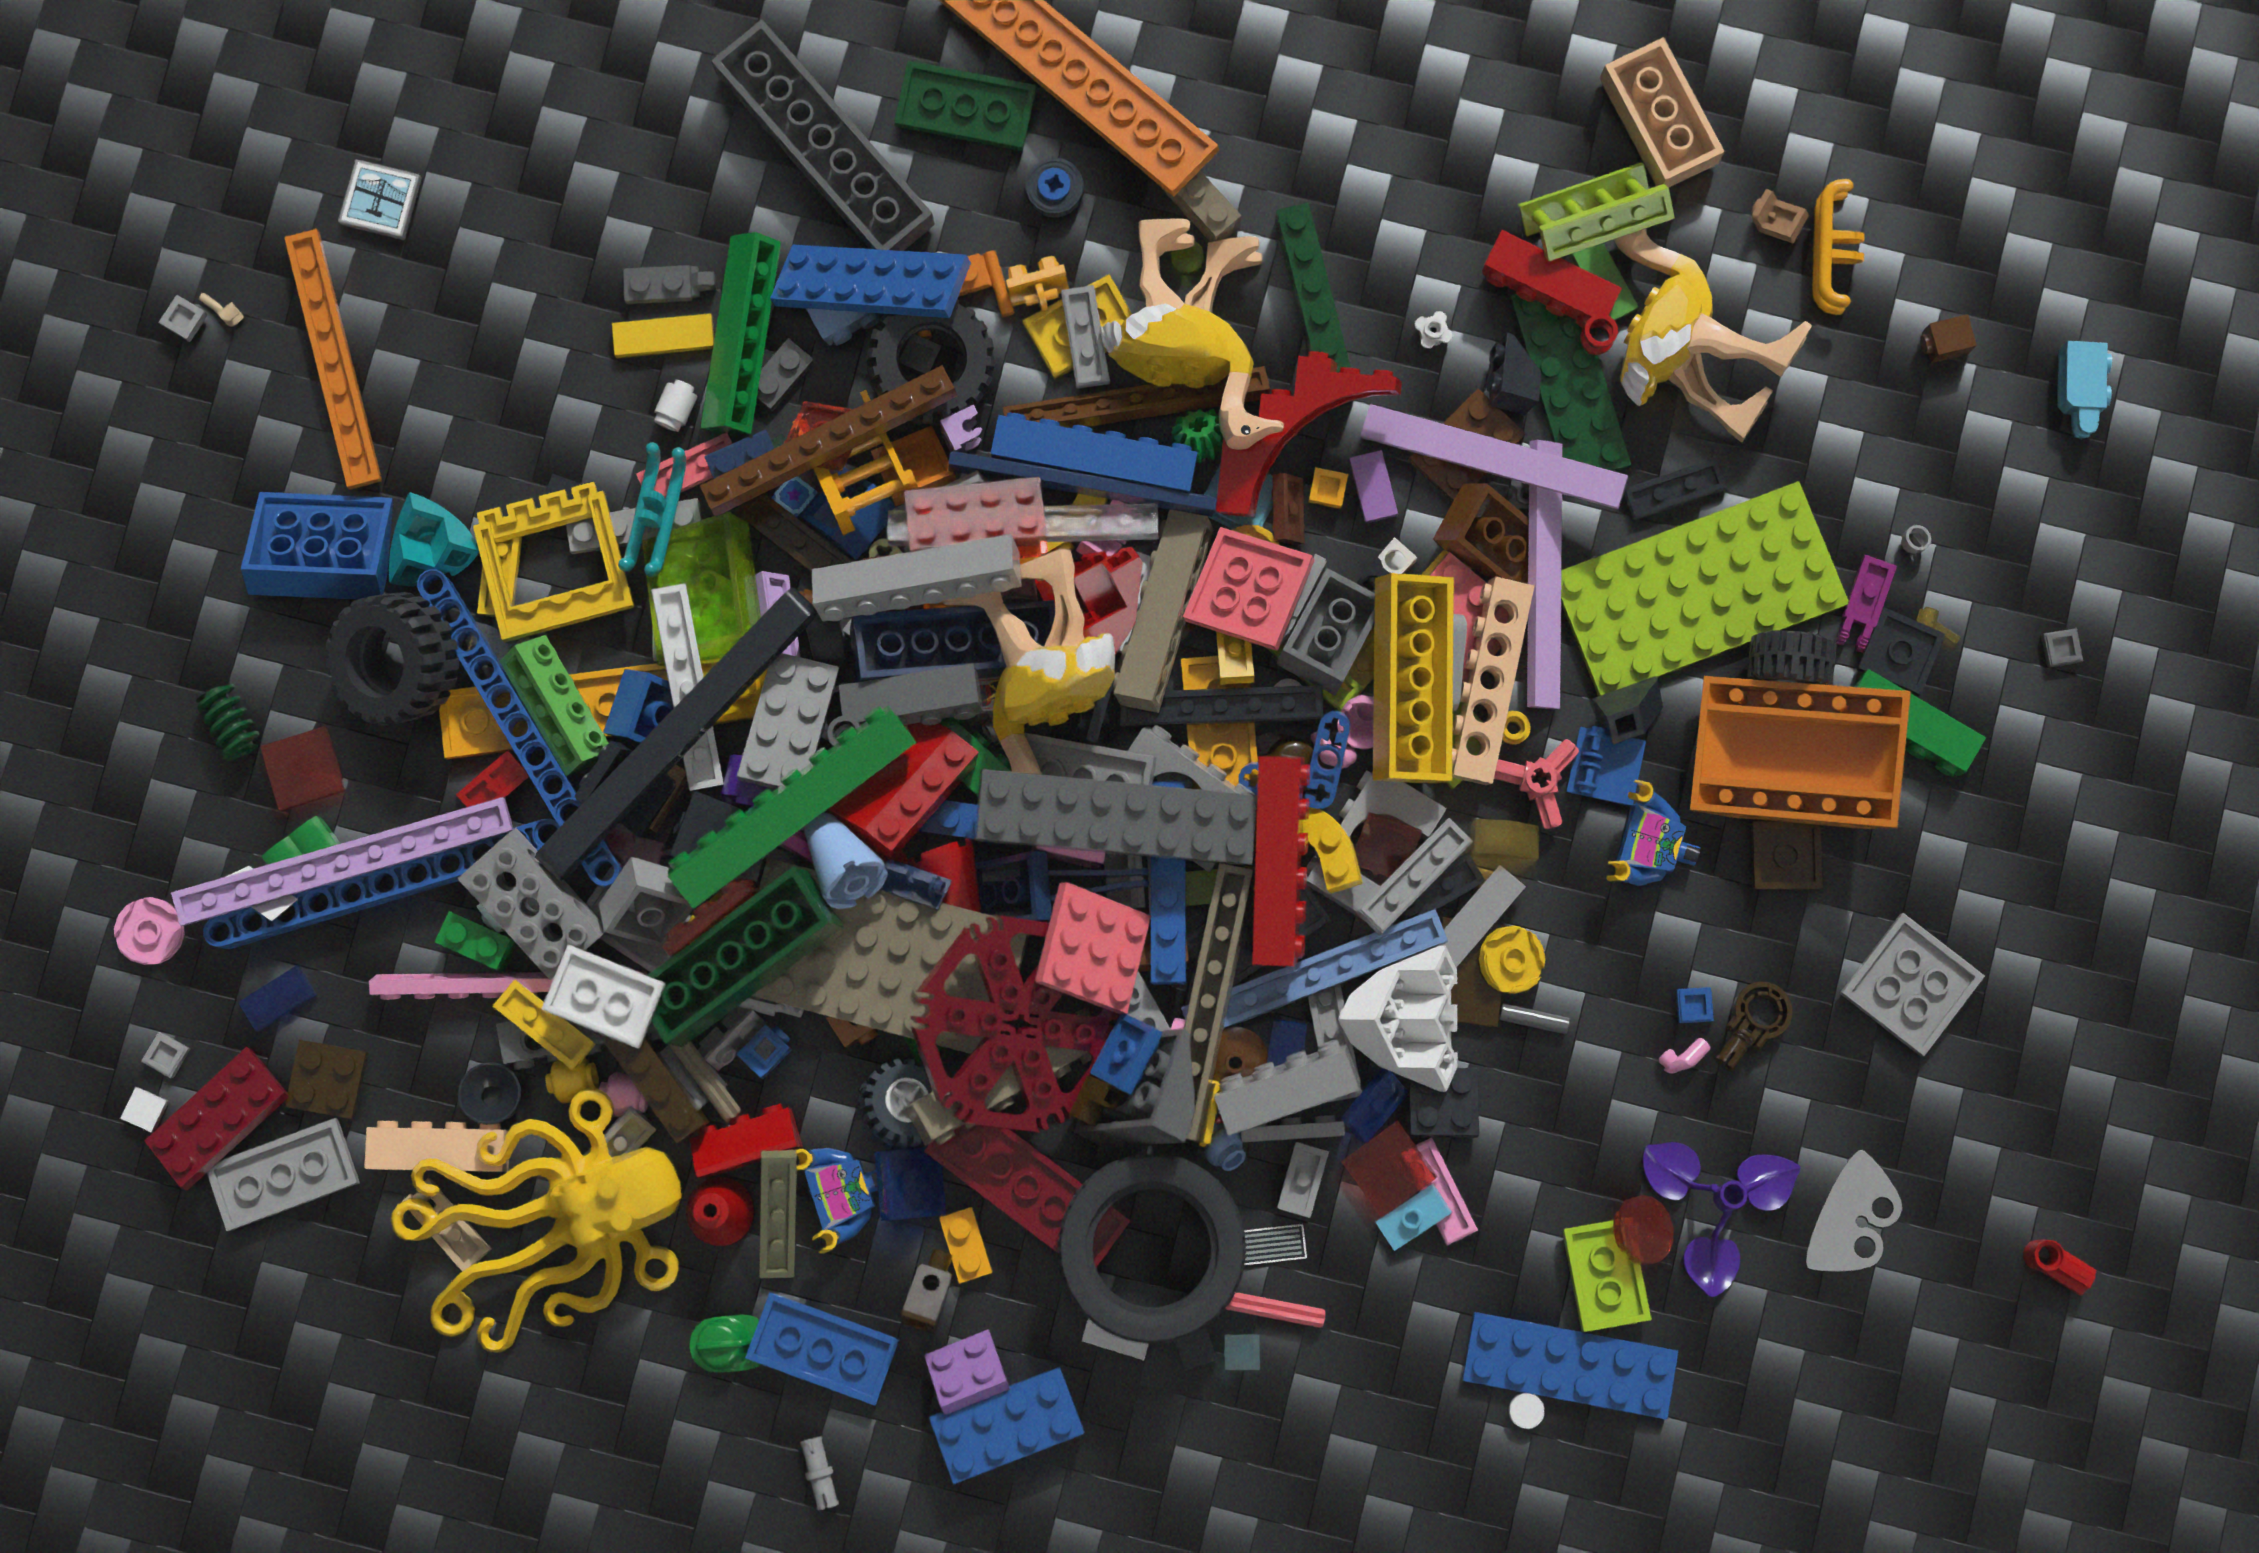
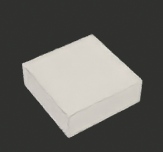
[121,1087,169,1132]

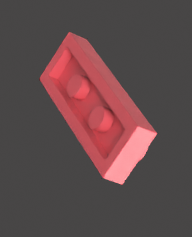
[636,433,732,498]

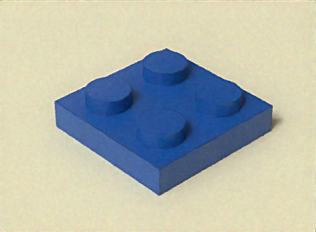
[1090,1014,1163,1095]

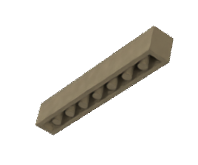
[1184,863,1255,1141]

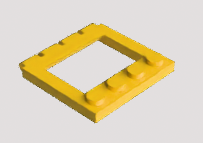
[473,482,634,642]

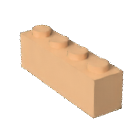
[365,1121,509,1172]

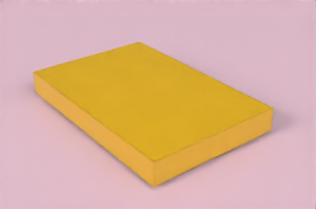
[1022,274,1132,380]

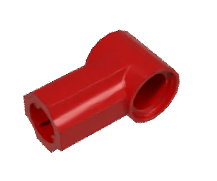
[2023,1240,2097,1296]

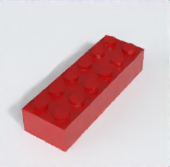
[1252,756,1311,966]

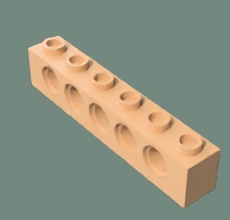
[1452,576,1534,785]

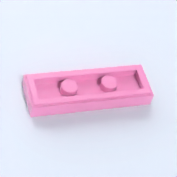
[1401,1138,1478,1245]

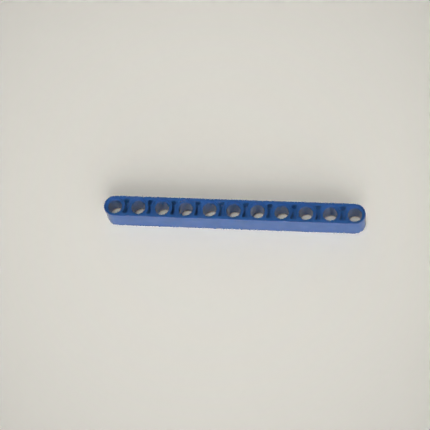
[417,569,623,889]
[203,818,560,949]

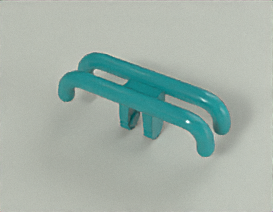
[618,442,686,577]

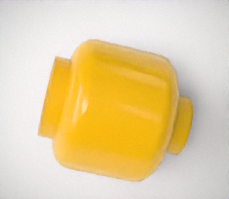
[546,1057,599,1103]

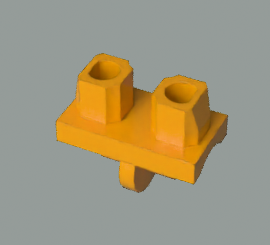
[1006,256,1069,312]

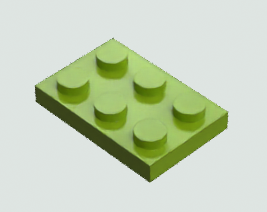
[1562,1217,1651,1332]

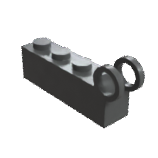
[827,663,983,746]

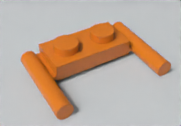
[917,250,1014,340]

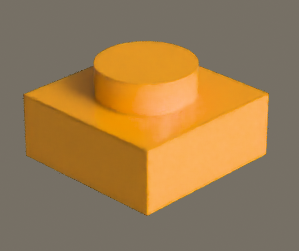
[1309,468,1348,509]

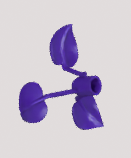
[1642,1142,1801,1297]

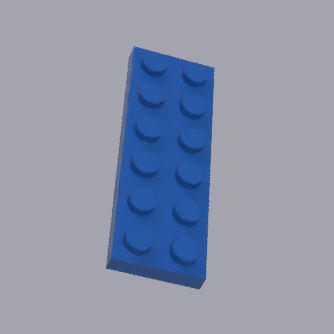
[770,245,971,318]
[1462,1312,1678,1419]

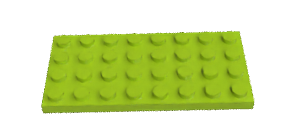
[1561,481,1848,696]

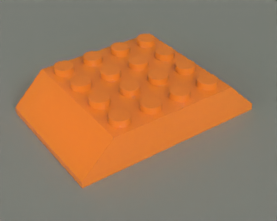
[1690,676,1911,829]

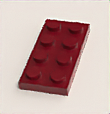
[144,1047,290,1191]

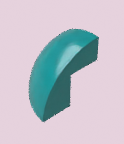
[389,492,479,586]

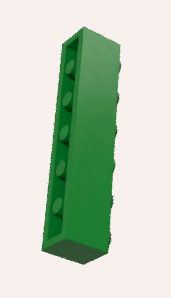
[701,232,781,437]

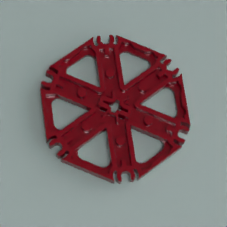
[910,915,1120,1132]

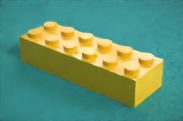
[1373,573,1454,784]

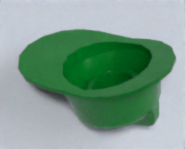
[689,1315,760,1373]

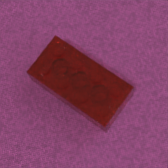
[904,477,1048,559]

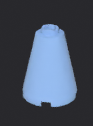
[804,813,887,909]

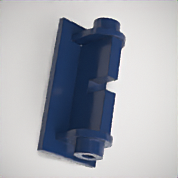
[879,859,952,911]

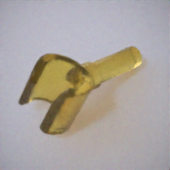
[1917,607,1960,644]

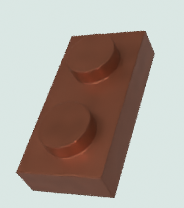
[1272,473,1305,545]

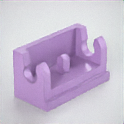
[940,405,982,453]

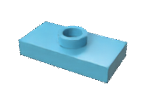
[1376,1184,1452,1251]

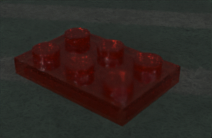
[661,878,760,956]

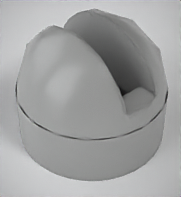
[1901,525,1931,554]

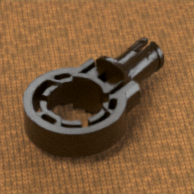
[1715,982,1793,1072]

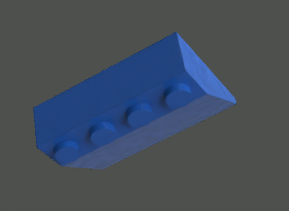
[241,492,393,599]

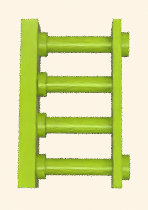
[1518,162,1675,261]

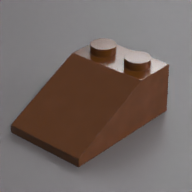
[1432,483,1529,584]

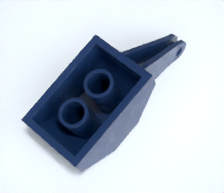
[976,851,1149,923]

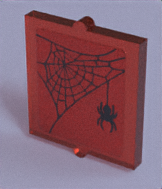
[1354,812,1422,877]

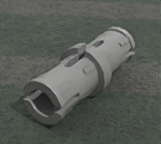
[800,1436,839,1510]

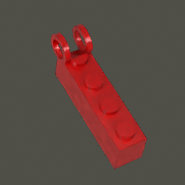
[1481,230,1622,355]

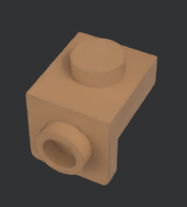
[1752,189,1809,243]

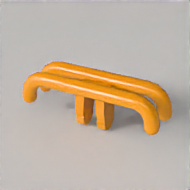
[1813,179,1865,315]

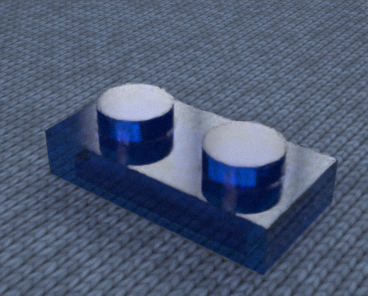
[238,965,317,1032]
[1340,1068,1409,1143]

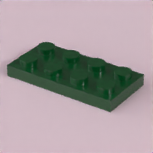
[894,60,1036,151]

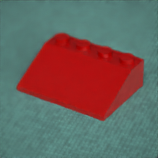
[824,722,979,861]

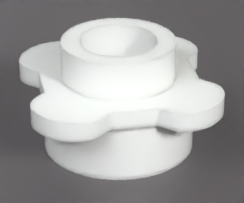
[1415,311,1453,349]

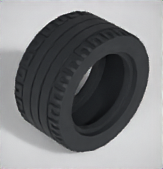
[1058,1154,1246,1344]

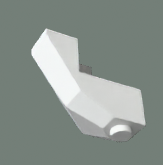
[1338,946,1458,1092]

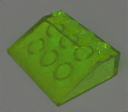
[642,511,761,666]

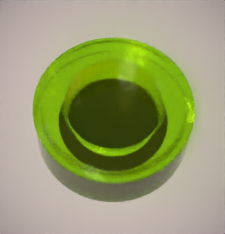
[1171,241,1204,275]

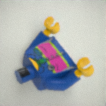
[1606,780,1700,886]
[796,1148,890,1254]

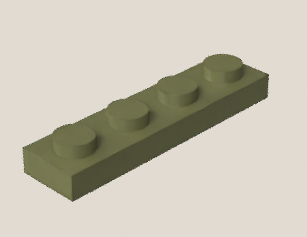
[759,1150,797,1278]

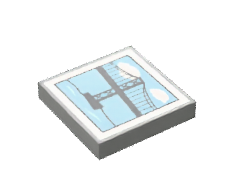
[338,160,422,240]

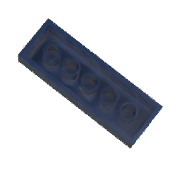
[849,600,1055,682]

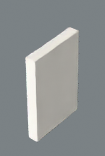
[541,945,666,1048]

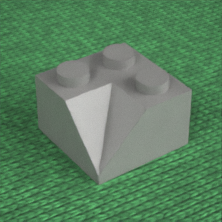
[599,857,693,949]

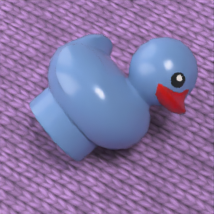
[1203,1113,1246,1171]

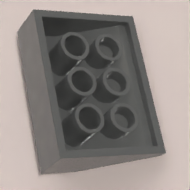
[1074,1028,1195,1149]

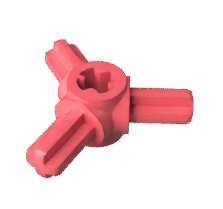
[1494,739,1579,829]

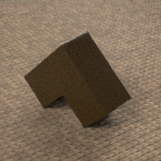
[1069,1075,1124,1127]

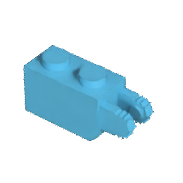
[2058,341,2112,440]

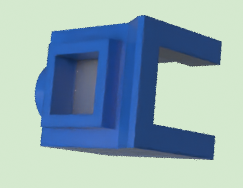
[736,1025,792,1079]

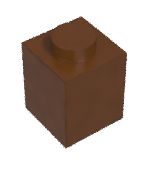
[1920,314,1977,363]

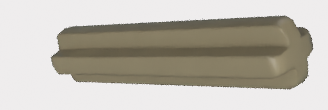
[669,1041,741,1122]

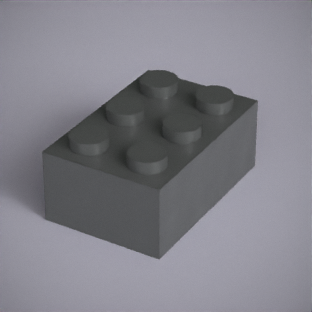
[1276,568,1375,695]

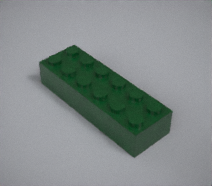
[647,866,844,1047]

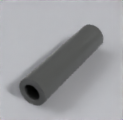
[1499,1003,1570,1034]

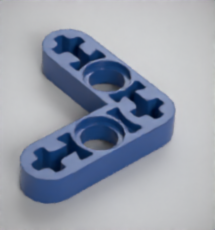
[1239,711,1350,809]

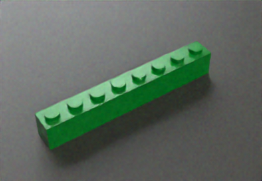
[667,705,916,909]

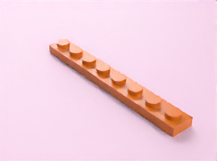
[284,229,382,490]

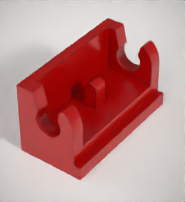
[456,750,529,807]

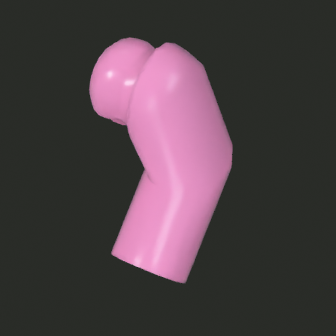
[1310,731,1357,768]
[1659,1038,1710,1073]

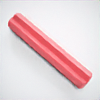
[1225,1292,1326,1328]

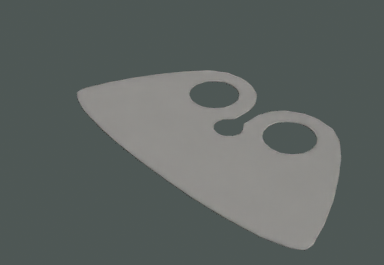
[1806,1150,1902,1271]

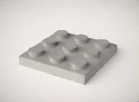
[1840,913,1985,1057]

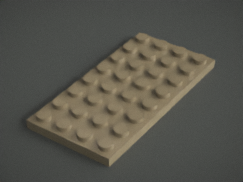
[752,858,1029,1054]

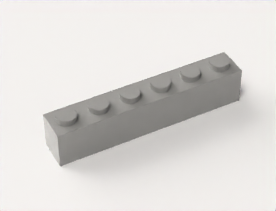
[812,534,1021,621]

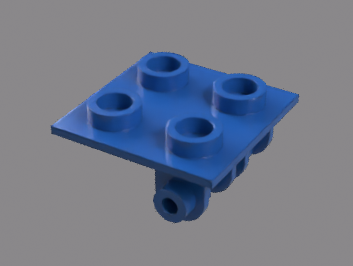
[1566,726,1646,806]

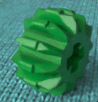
[1172,406,1223,464]

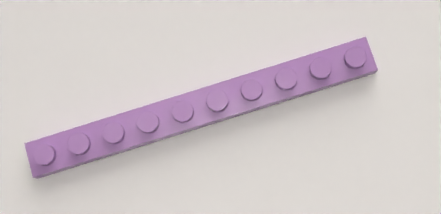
[171,797,513,926]

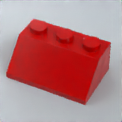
[690,1104,803,1179]

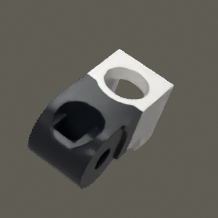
[1356,537,1417,593]

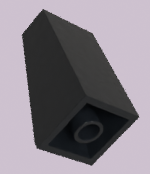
[661,791,805,891]

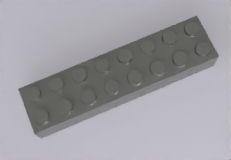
[711,19,935,251]
[974,769,1258,866]

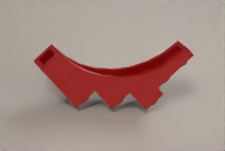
[1216,351,1402,518]

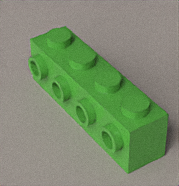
[499,635,609,776]

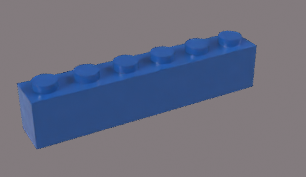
[991,413,1197,493]

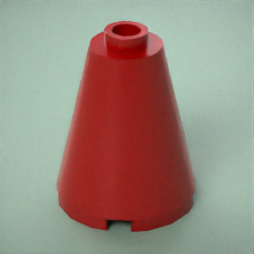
[907,838,981,913]
[686,1177,755,1246]

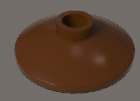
[1213,1026,1268,1084]

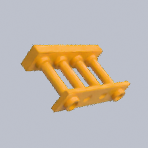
[793,390,918,535]

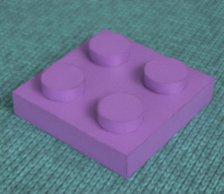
[924,1330,1010,1415]

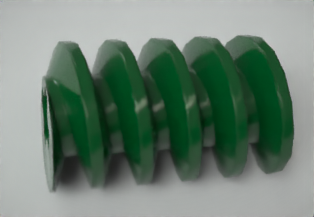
[196,684,259,761]

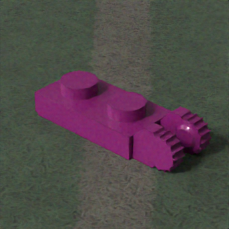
[1836,555,1897,653]

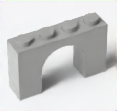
[1128,725,1255,872]
[1307,770,1447,920]

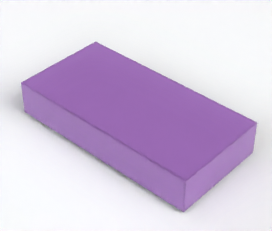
[1349,450,1398,524]

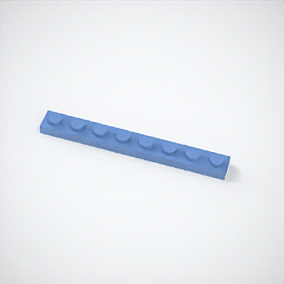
[1181,909,1448,1028]

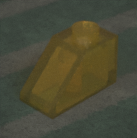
[1470,819,1539,860]

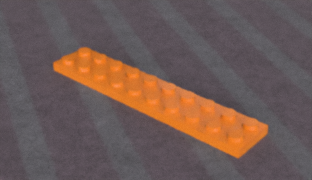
[939,0,1219,197]

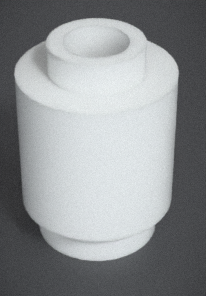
[654,380,698,432]

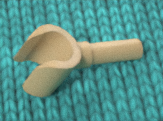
[199,293,244,327]

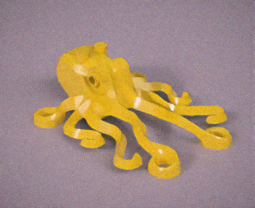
[391,1088,682,1352]

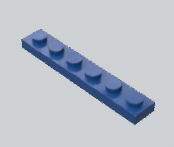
[1151,781,1186,985]

